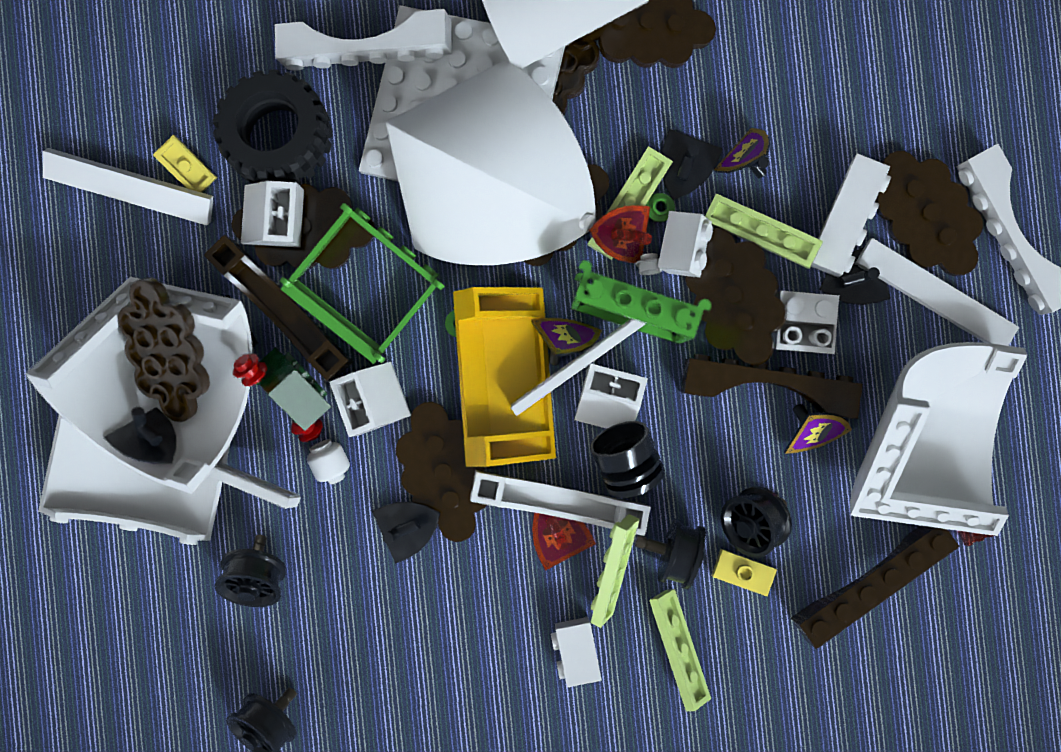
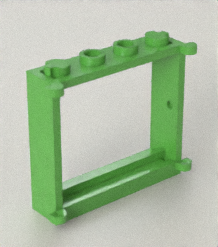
[279,203,445,364]
[571,261,711,344]

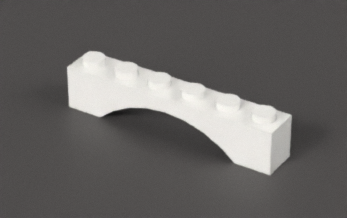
[275,9,452,71]
[956,144,1061,315]
[470,470,651,536]

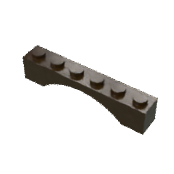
[204,234,354,381]
[680,354,863,419]
[791,525,960,649]

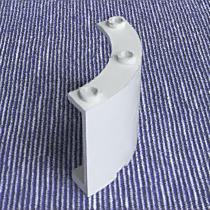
[38,414,231,545]

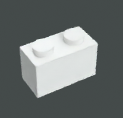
[657,211,713,278]
[551,617,602,688]

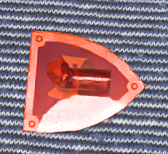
[589,205,652,263]
[532,513,596,571]

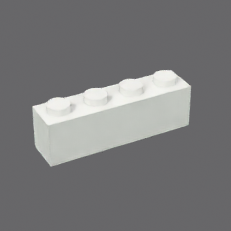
[811,153,891,277]

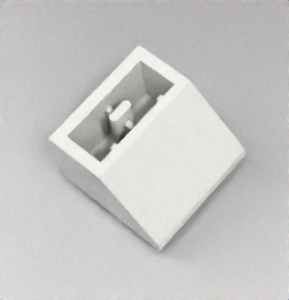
[241,181,304,247]
[772,291,839,354]
[329,362,411,437]
[574,364,648,429]

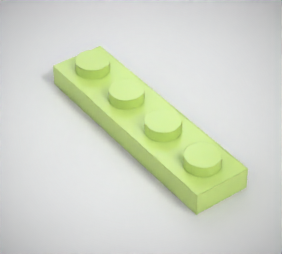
[587,146,673,260]
[705,194,823,269]
[590,514,640,628]
[649,589,711,711]

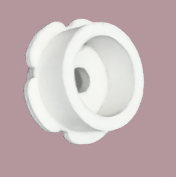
[635,253,662,275]

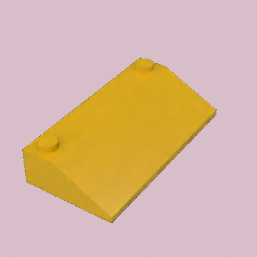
[453,287,556,467]

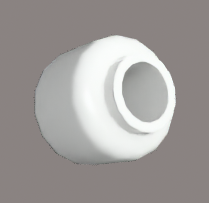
[307,439,350,484]

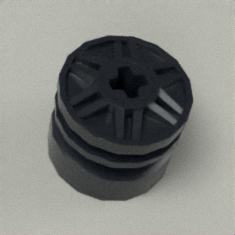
[590,421,665,498]

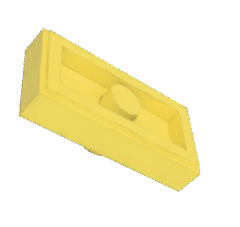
[153,135,218,193]
[711,549,777,597]

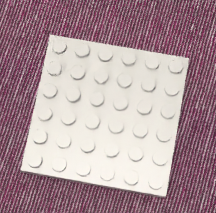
[359,5,565,182]

